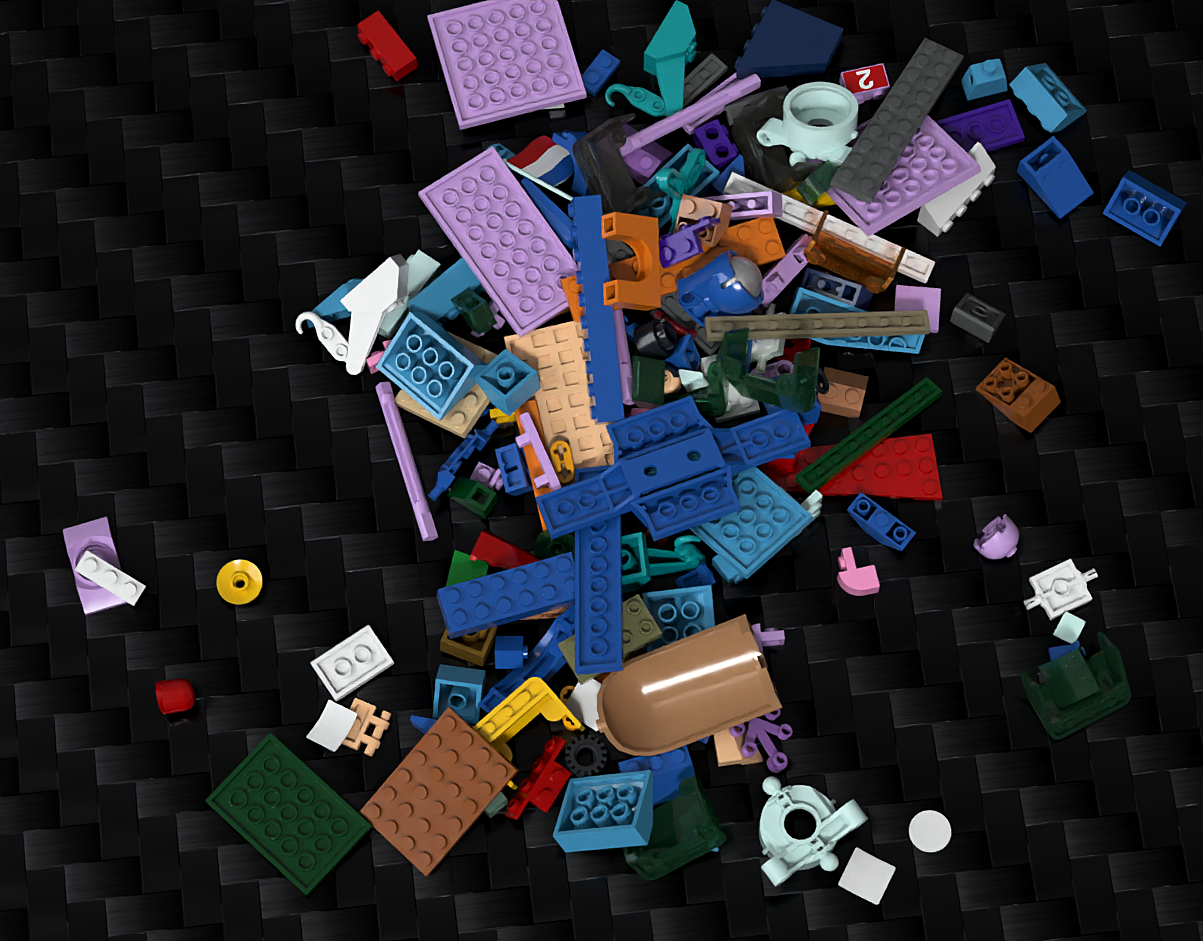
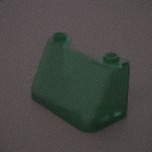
[622,775,726,880]

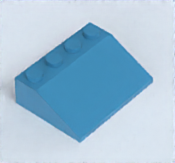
[376,312,487,420]
[642,585,715,652]
[553,770,653,852]

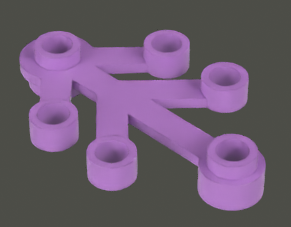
[729,709,793,773]

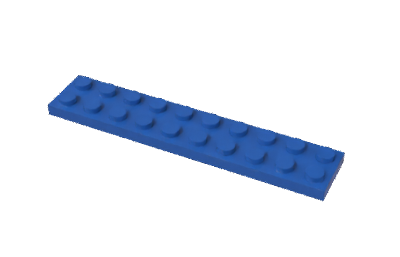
[575,465,623,675]

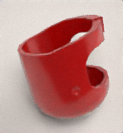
[155,678,195,715]

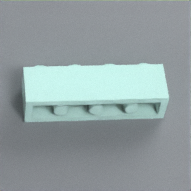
[378,250,441,340]

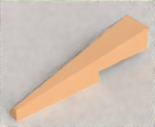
[713,723,763,767]

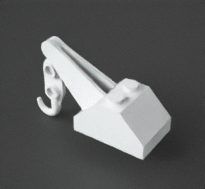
[295,254,409,375]

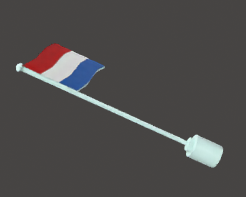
[502,135,663,241]

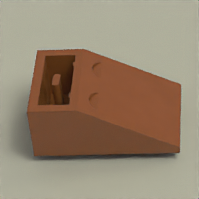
[976,357,1060,433]

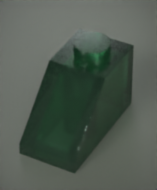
[450,288,497,335]

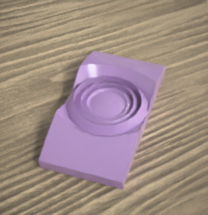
[63,517,128,615]

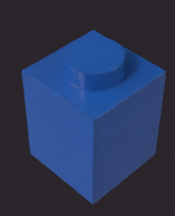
[495,636,528,669]

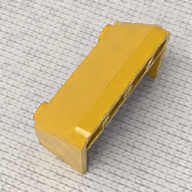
[473,677,585,790]

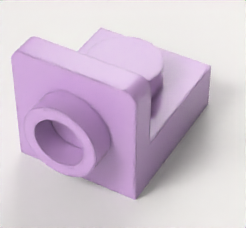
[469,462,503,492]

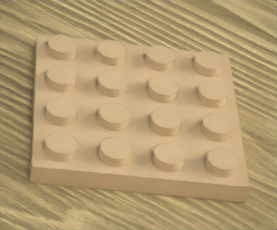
[395,332,498,439]

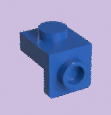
[674,563,716,589]

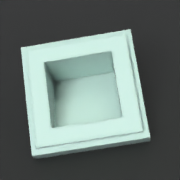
[678,369,709,392]
[1053,611,1086,644]

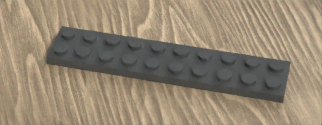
[830,38,964,204]

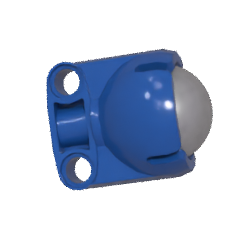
[676,250,764,328]

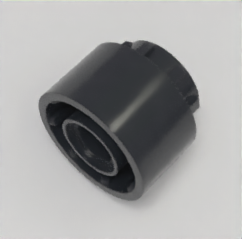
[634,319,678,363]

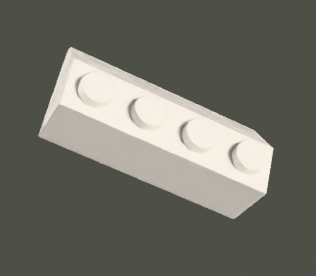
[917,142,996,237]

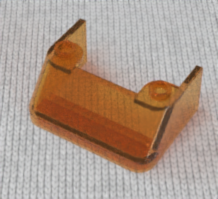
[803,210,907,293]

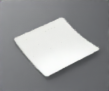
[565,679,602,731]
[306,700,357,751]
[838,847,896,905]

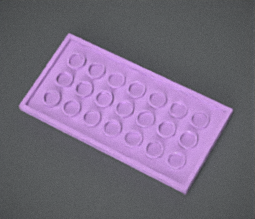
[418,146,578,338]

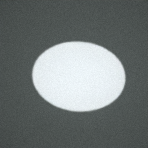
[909,810,951,852]

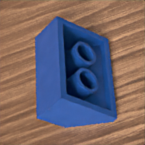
[1102,170,1187,246]
[618,745,699,806]

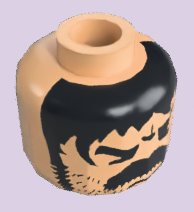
[651,365,682,396]

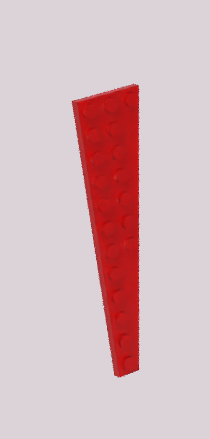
[756,434,943,501]

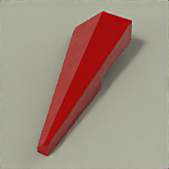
[469,529,543,570]

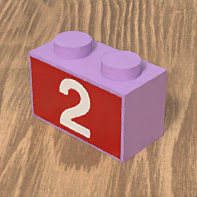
[839,63,890,105]

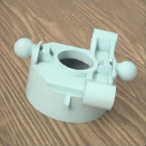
[757,82,858,172]
[759,776,868,887]

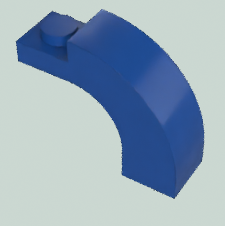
[552,130,605,197]

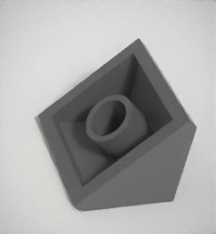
[950,293,1006,343]

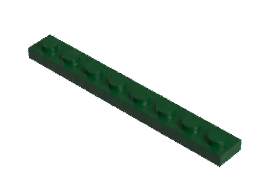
[795,377,942,495]

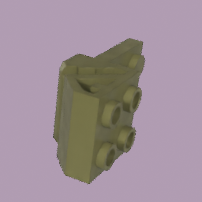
[558,594,662,685]

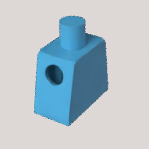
[961,59,1007,101]

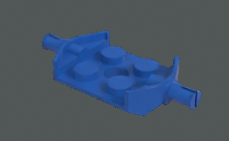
[428,420,499,501]

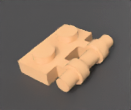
[341,698,391,757]

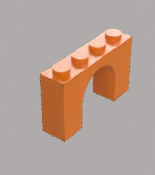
[601,212,661,311]

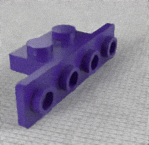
[659,216,721,269]

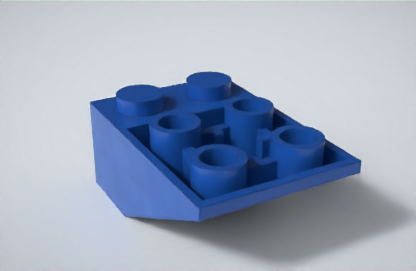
[1017,136,1094,219]

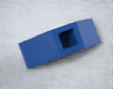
[847,492,916,551]

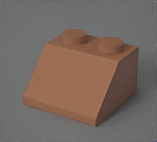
[817,367,868,419]

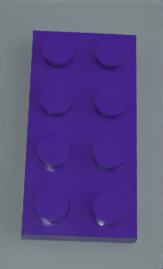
[935,99,1025,153]

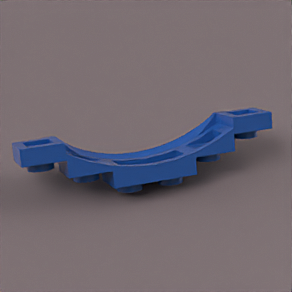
[478,603,575,714]

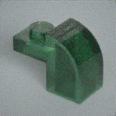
[796,160,838,207]

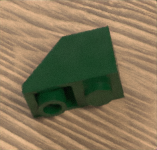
[447,476,498,519]

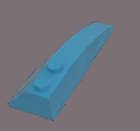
[788,287,925,354]

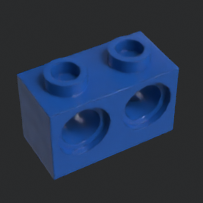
[495,443,533,496]

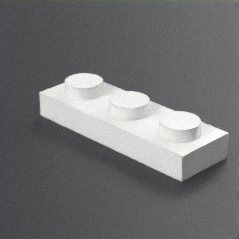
[75,550,147,606]

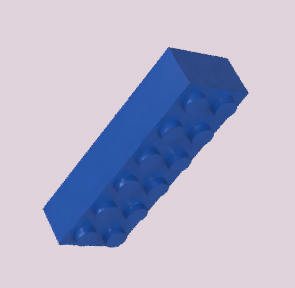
[437,552,575,639]

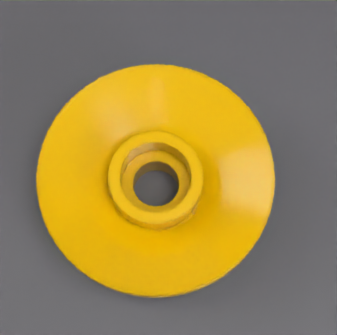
[216,560,263,605]

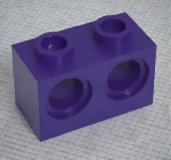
[693,119,739,172]

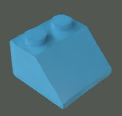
[474,349,541,416]
[433,664,486,724]

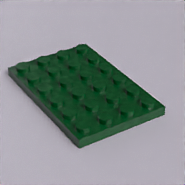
[205,733,372,896]

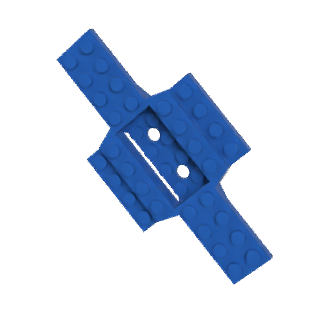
[535,396,811,541]

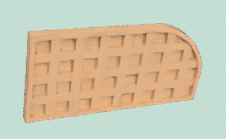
[504,321,614,488]

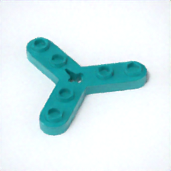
[656,148,706,233]

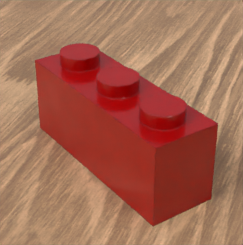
[357,11,418,81]

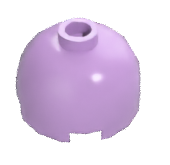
[973,514,1019,559]

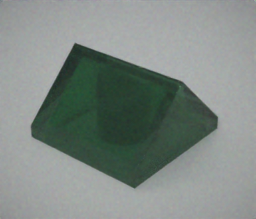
[632,356,665,409]

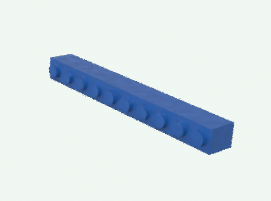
[568,195,625,425]

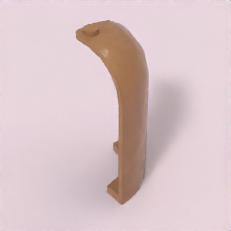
[596,614,782,756]

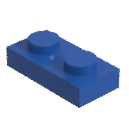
[581,49,620,96]

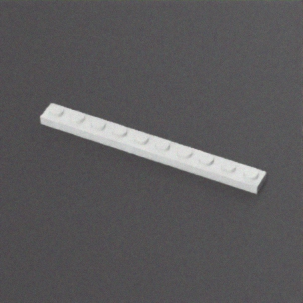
[723,172,935,284]

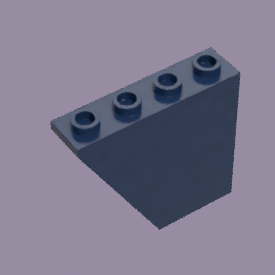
[734,0,844,79]

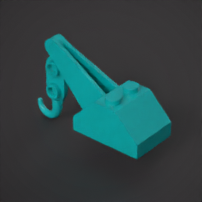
[605,0,697,117]
[622,532,706,593]

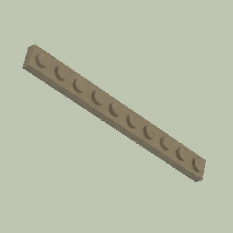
[704,310,930,341]

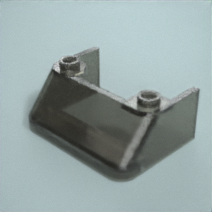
[732,90,824,193]
[572,113,668,215]

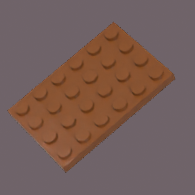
[359,707,519,876]

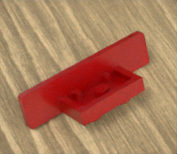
[505,737,571,820]

